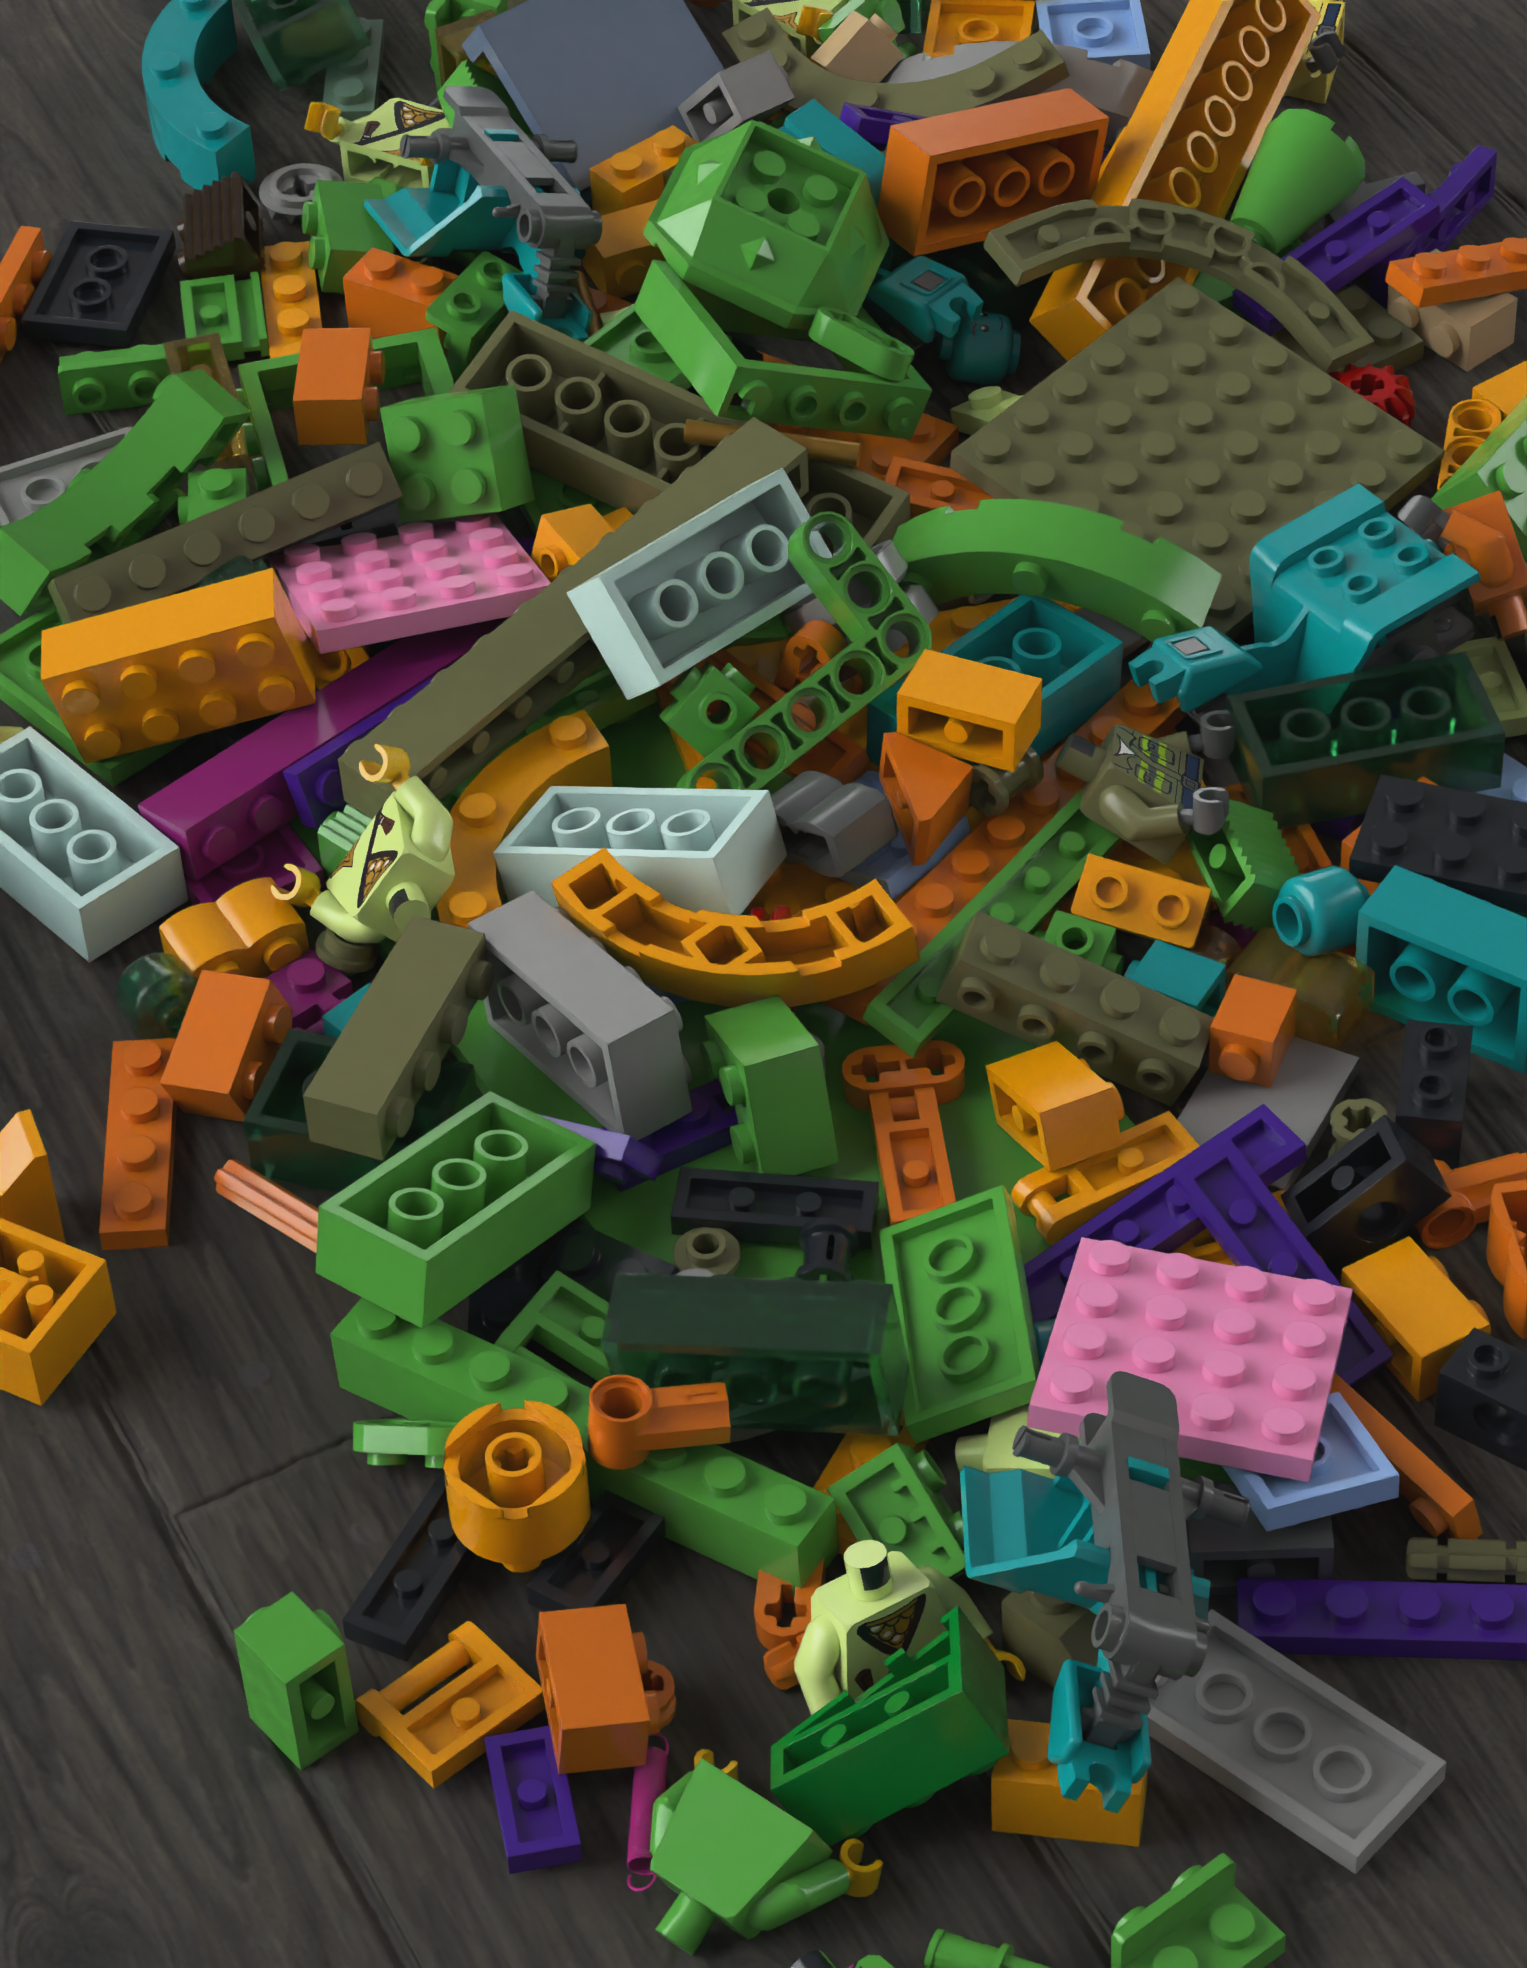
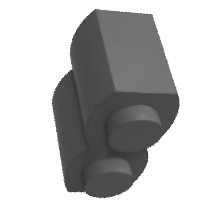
[771,771,897,878]

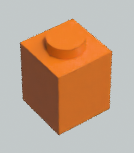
[1208,974,1297,1088]

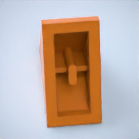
[878,732,974,866]

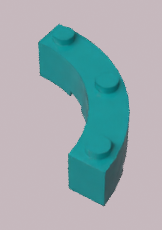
[142,0,257,190]

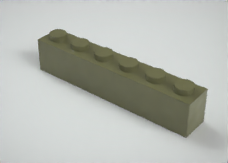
[47,442,403,624]

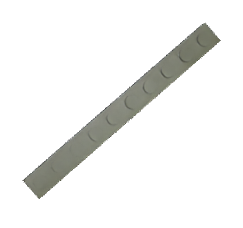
[338,417,809,819]

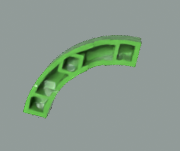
[0,369,251,617]
[892,499,1222,643]

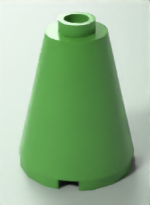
[1229,109,1365,255]

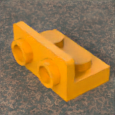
[1071,853,1213,950]

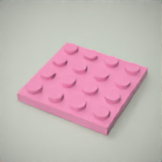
[268,513,551,654]
[1027,1237,1353,1482]

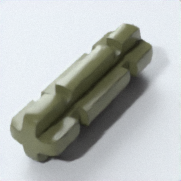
[1405,1537,1527,1584]

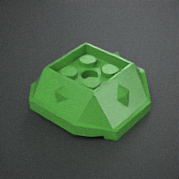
[643,120,890,330]

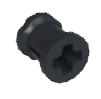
[794,1217,860,1308]

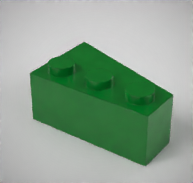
[770,1605,1010,1847]

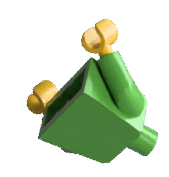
[650,1749,883,1956]

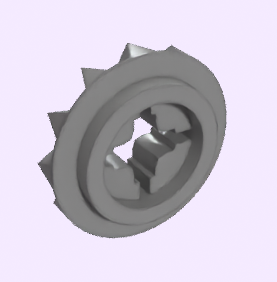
[259,163,343,225]

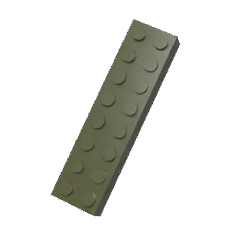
[449,310,911,556]

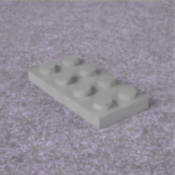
[1147,1609,1446,1874]

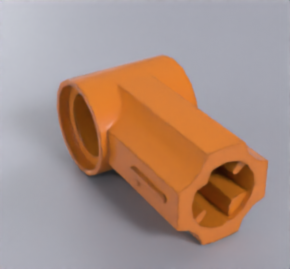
[1414,1152,1527,1249]
[588,1374,731,1470]

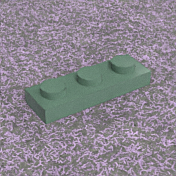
[322,17,386,121]

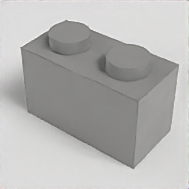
[677,50,795,142]

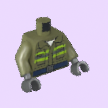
[1055,710,1235,865]

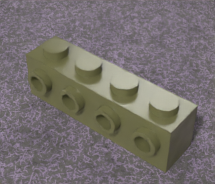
[935,910,1214,1107]
[303,915,494,1161]

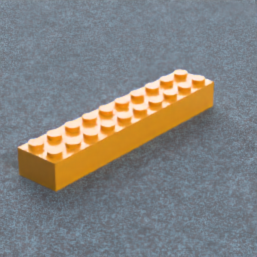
[1029,0,1321,361]

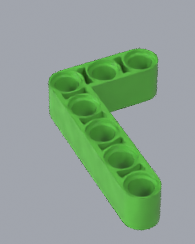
[676,511,932,790]

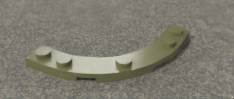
[722,7,1070,119]
[983,199,1375,374]

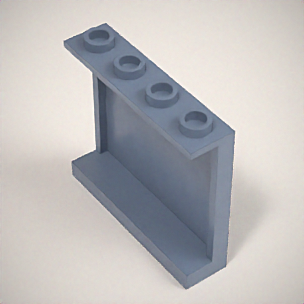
[462,0,724,206]

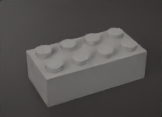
[467,890,692,1140]

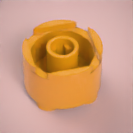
[443,1400,591,1573]

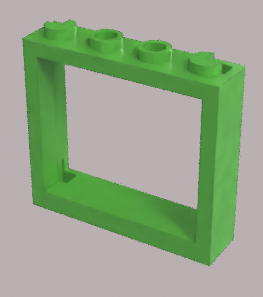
[633,259,932,439]
[231,327,455,523]

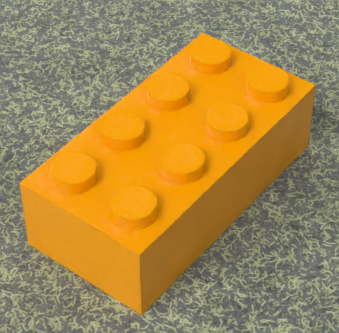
[41,568,316,764]

